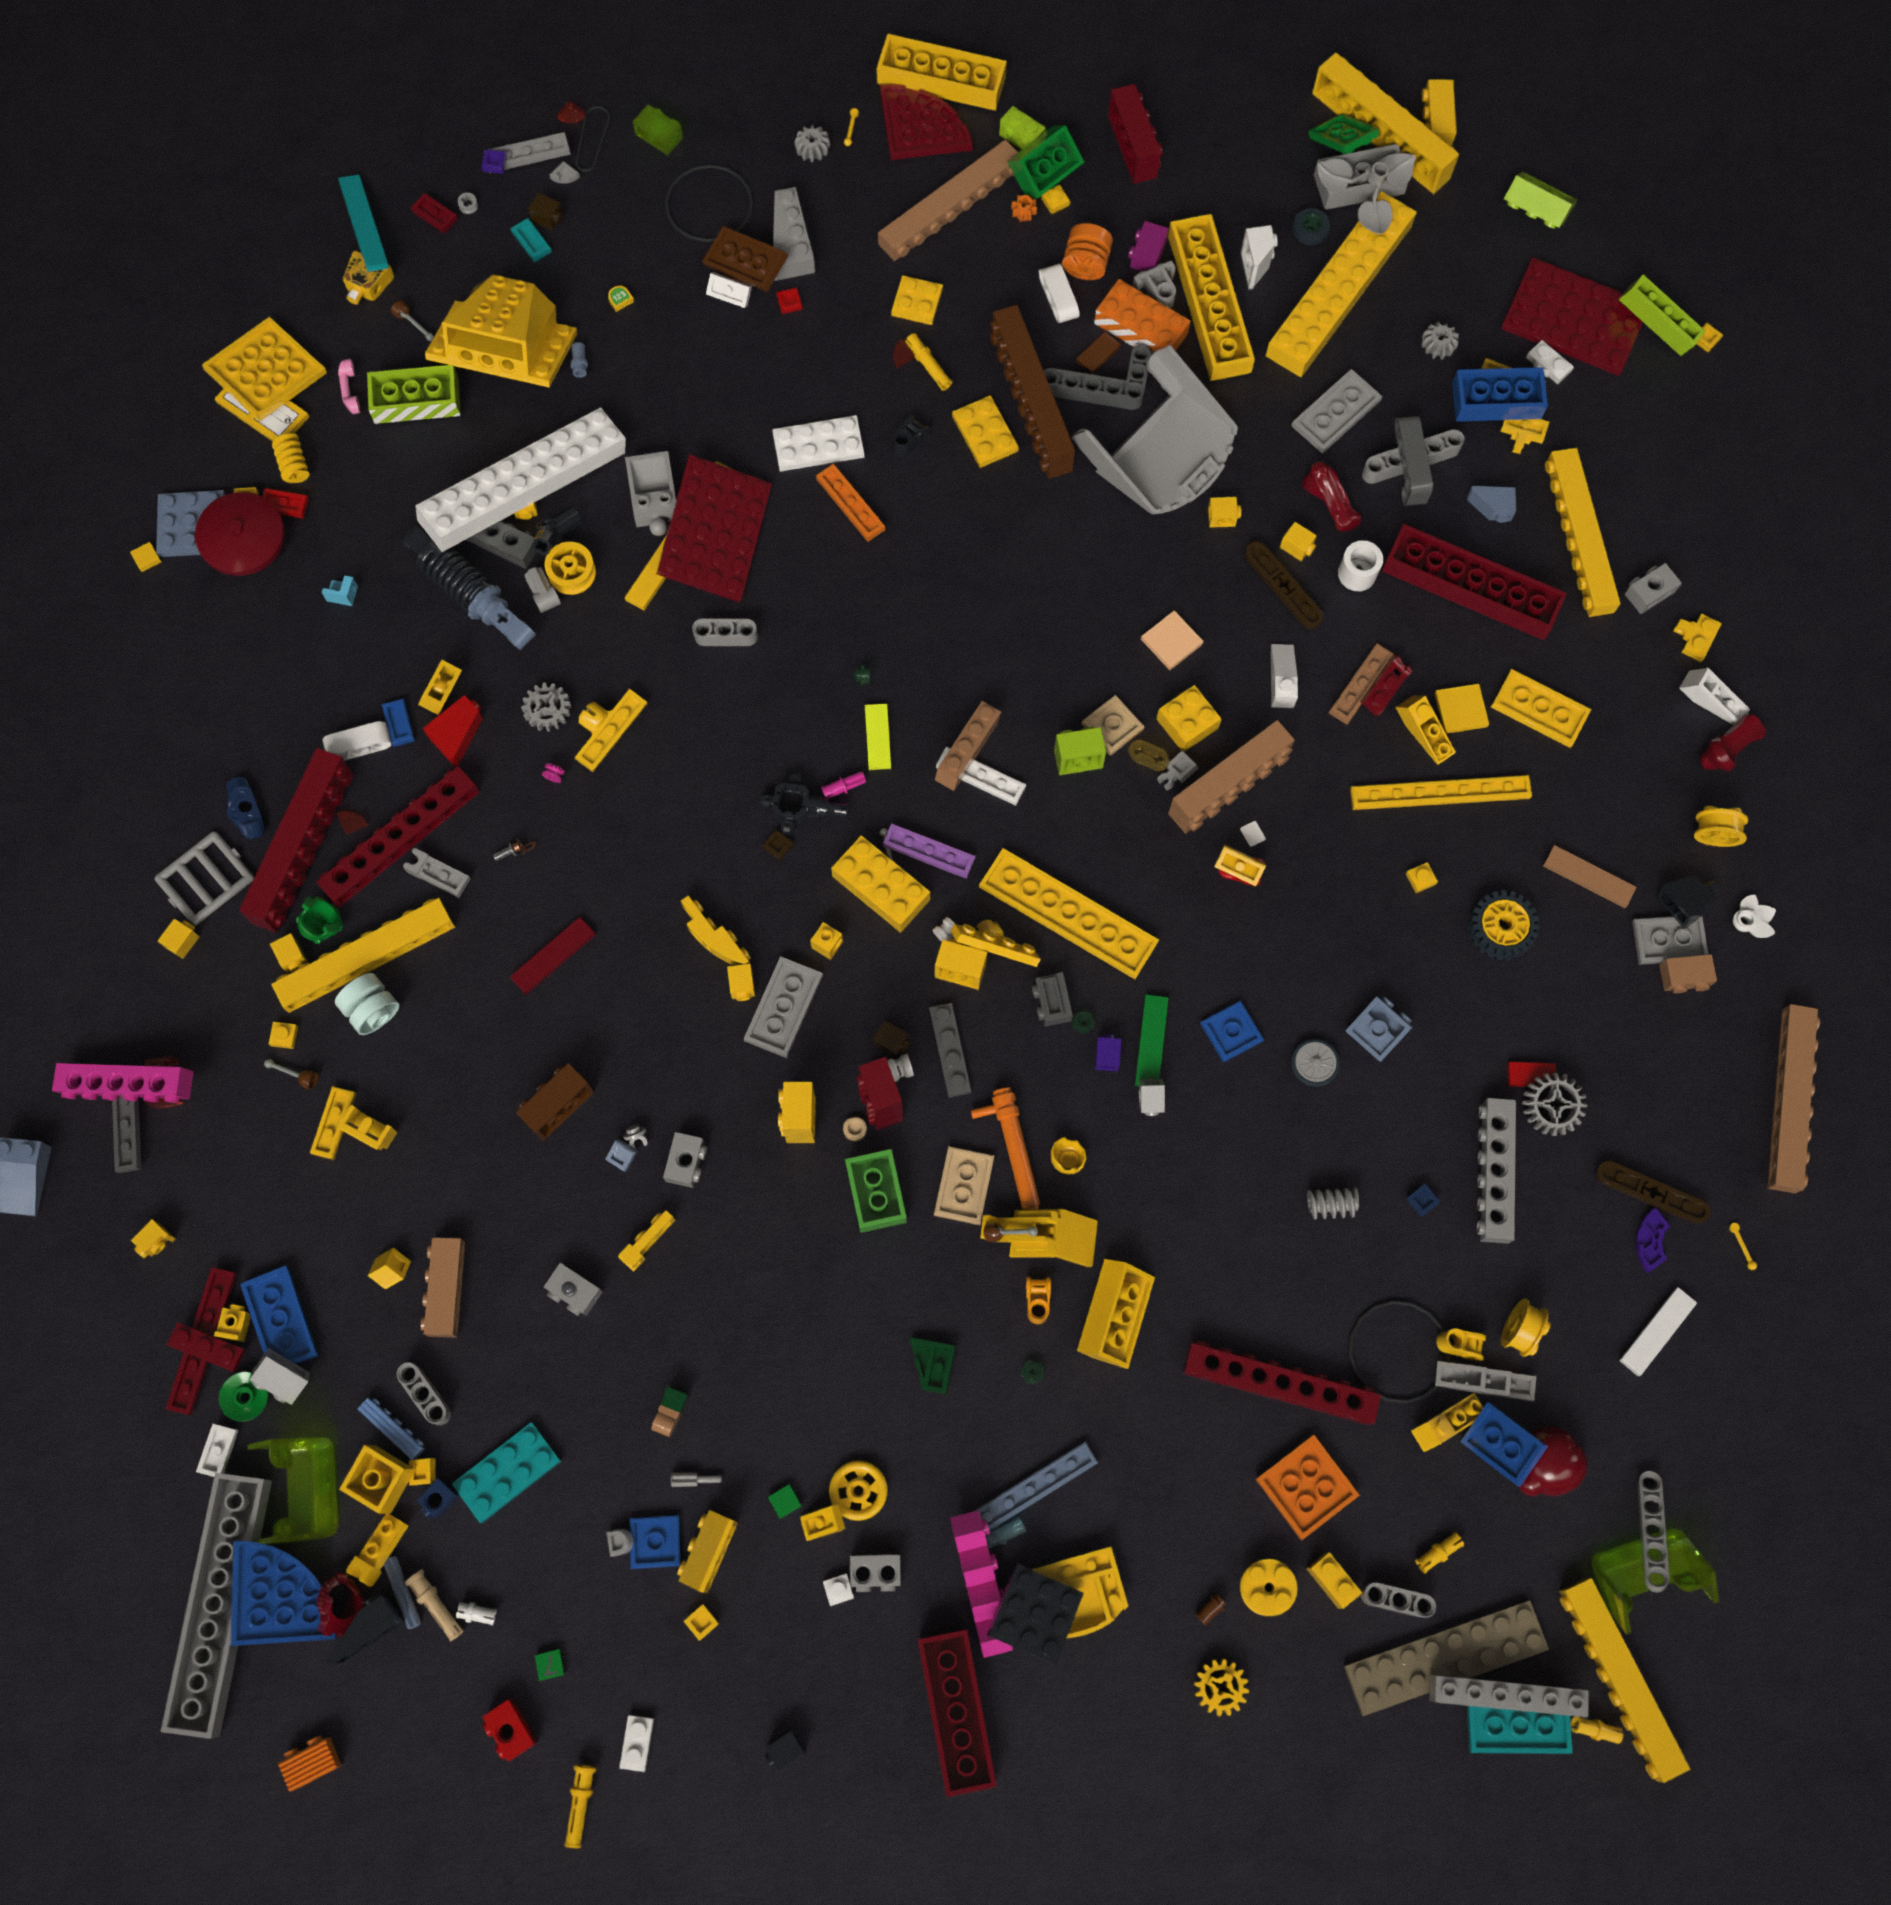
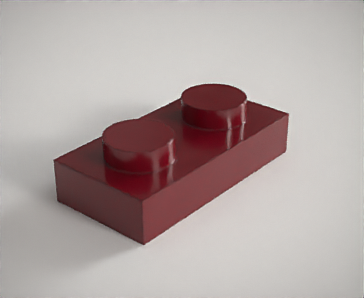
[411,193,458,234]

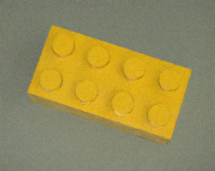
[831,835,930,933]

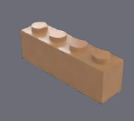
[935,701,1001,791]
[421,1238,465,1338]

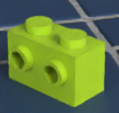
[1000,106,1046,150]

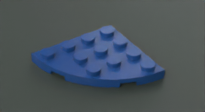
[230,1541,335,1646]

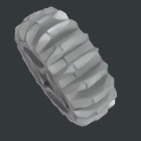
[1522,1072,1587,1136]

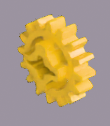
[1194,1659,1249,1716]

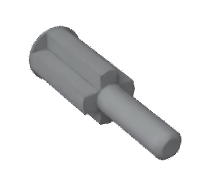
[671,1472,722,1487]

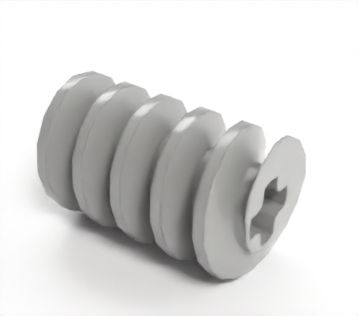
[1307,1187,1359,1220]

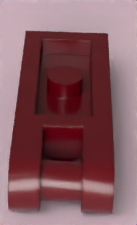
[1360,654,1413,716]

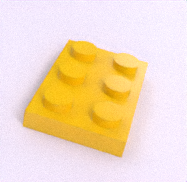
[952,395,1019,468]

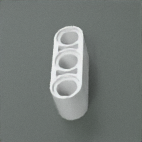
[1039,264,1079,323]
[323,722,391,760]

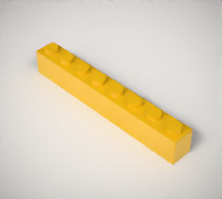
[1545,448,1620,617]
[271,898,455,1013]
[1559,1578,1690,1783]

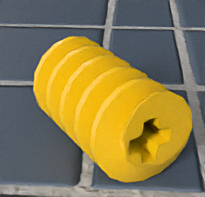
[272,433,309,483]

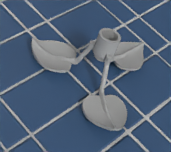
[1317,154,1415,234]

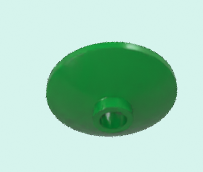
[219,1372,268,1421]

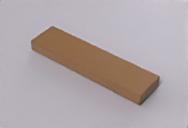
[1329,644,1395,725]
[1543,845,1637,908]

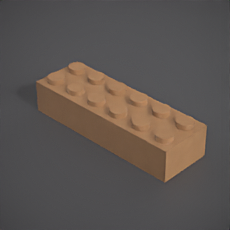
[1168,720,1295,834]

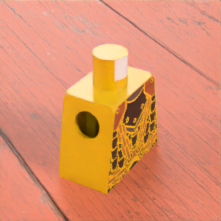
[343,250,394,305]

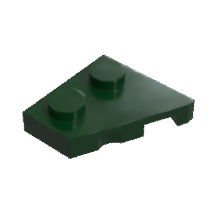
[910,1337,956,1395]

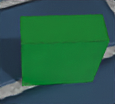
[768,1484,802,1519]

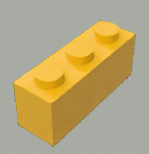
[1422,80,1456,146]

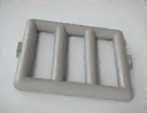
[155,831,255,925]

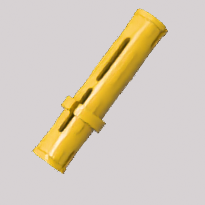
[905,333,952,391]

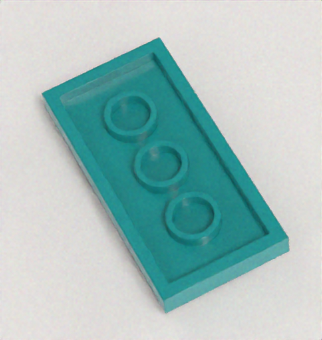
[452,1422,561,1524]
[1467,1705,1573,1754]

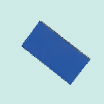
[382,699,415,747]

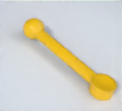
[844,108,858,146]
[1729,1223,1757,1270]

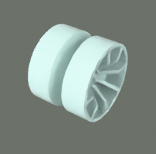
[335,973,399,1035]

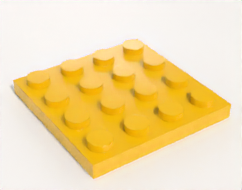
[202,317,326,422]

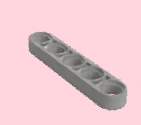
[1638,1471,1669,1592]

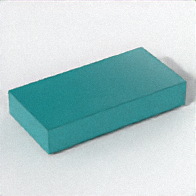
[511,218,552,262]

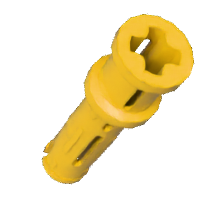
[564,1764,597,1848]

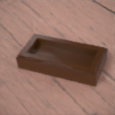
[1076,332,1121,375]

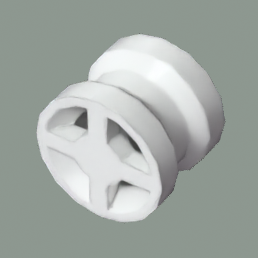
[933,917,954,942]

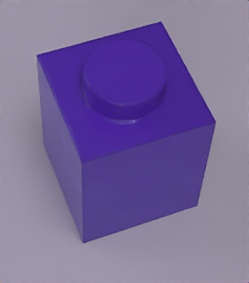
[1095,1035,1121,1071]

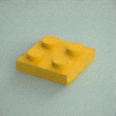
[892,275,943,325]

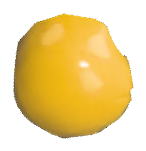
[1051,1137,1087,1174]

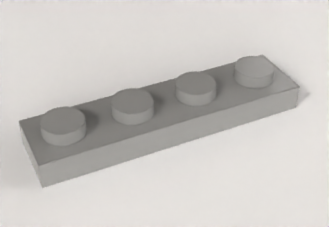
[484,132,570,173]

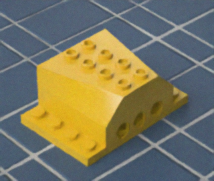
[425,275,577,388]

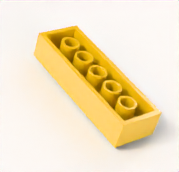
[877,34,1007,111]

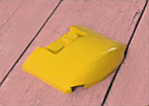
[1032,1547,1128,1638]

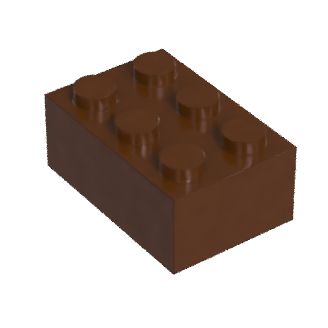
[516,1063,594,1141]

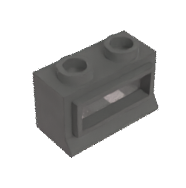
[1032,972,1073,1027]

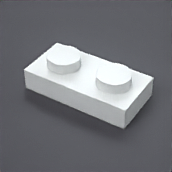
[706,272,752,308]
[196,1424,238,1477]
[620,1715,654,1772]

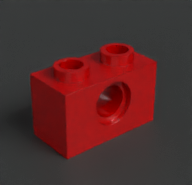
[482,1699,538,1762]

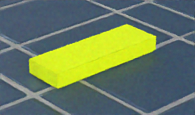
[865,704,891,770]

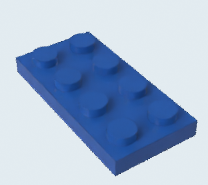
[240,1265,319,1365]

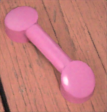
[338,358,361,414]

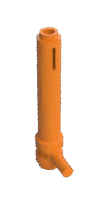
[971,1088,1041,1210]

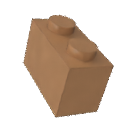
[1659,954,1717,993]

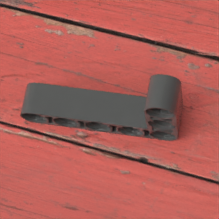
[1044,345,1151,410]

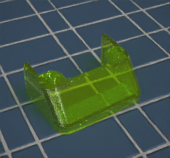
[248,1437,338,1545]
[1592,1529,1719,1635]

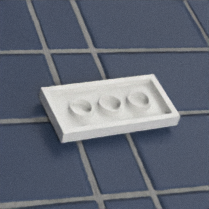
[772,416,864,471]

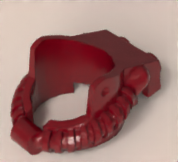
[317,1572,364,1637]

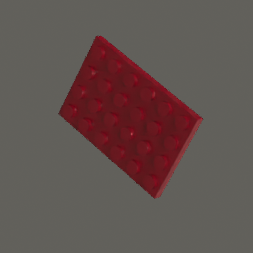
[1501,257,1643,376]
[656,454,772,602]

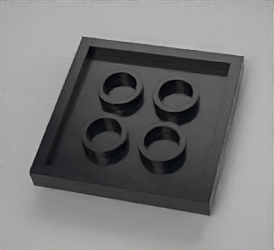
[987,1563,1084,1665]

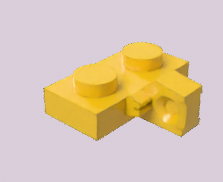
[1501,419,1549,454]
[1674,614,1722,662]

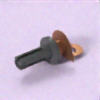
[493,837,536,861]

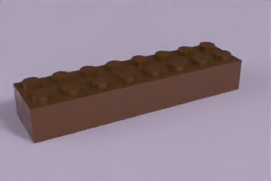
[989,305,1075,479]

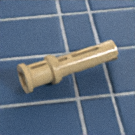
[404,1569,464,1642]

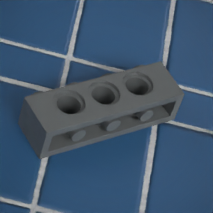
[465,521,536,569]

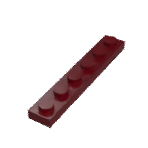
[166,1267,237,1416]

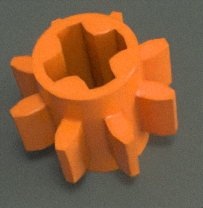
[1012,194,1037,222]

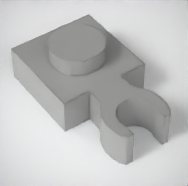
[1157,751,1198,790]

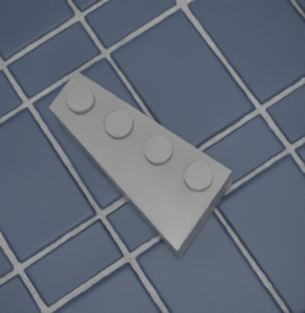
[773,187,815,281]

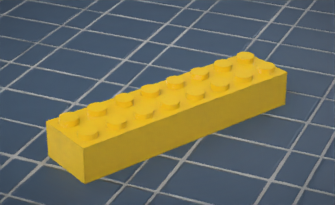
[1312,53,1459,194]
[1168,214,1255,381]

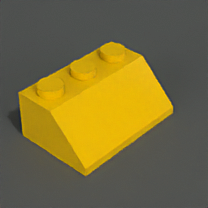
[677,1510,738,1593]

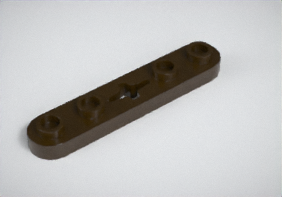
[1245,542,1323,629]
[1595,1161,1711,1224]

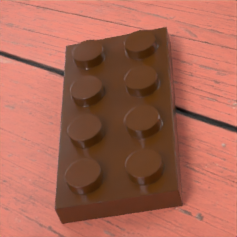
[702,226,788,292]

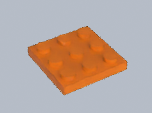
[1255,1435,1360,1540]

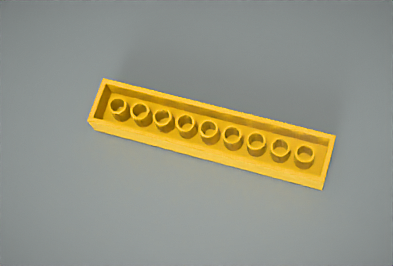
[1266,191,1417,377]

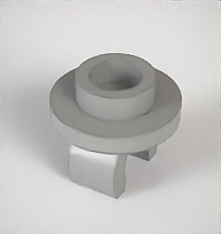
[623,1124,647,1149]

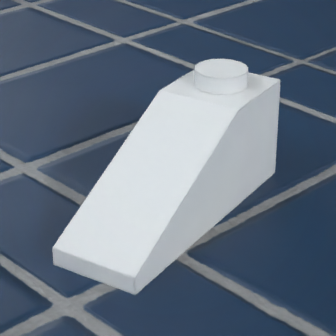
[1271,644,1298,708]
[1680,668,1750,725]

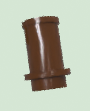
[1195,1594,1227,1626]

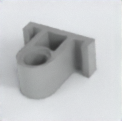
[1133,261,1176,309]

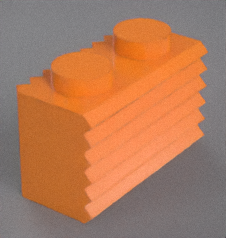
[278,1735,342,1791]

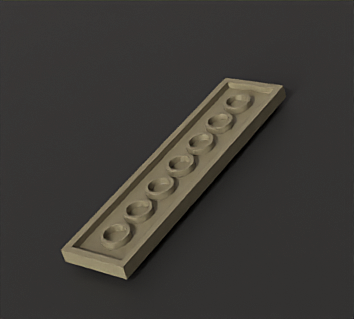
[1344,1601,1549,1716]

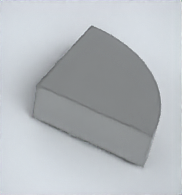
[550,161,580,183]

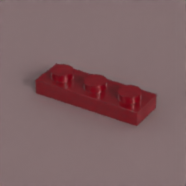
[167,1322,245,1372]

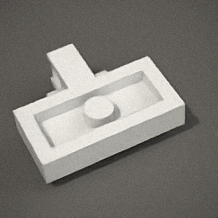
[1526,340,1574,384]

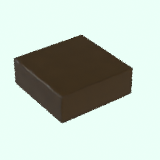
[762,829,794,862]

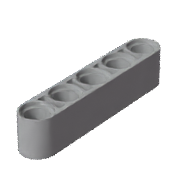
[1362,430,1464,484]

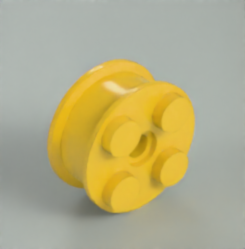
[545,542,596,595]
[1694,806,1748,847]
[1501,1299,1551,1357]
[1240,1559,1297,1616]

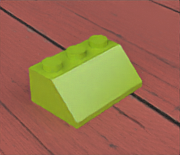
[1504,172,1577,229]

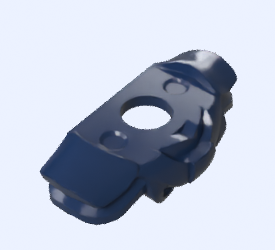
[226,777,265,839]

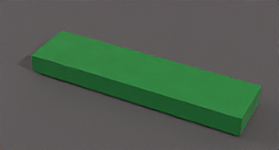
[1135,995,1168,1086]

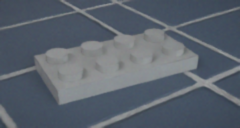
[1292,369,1382,454]
[744,956,823,1058]

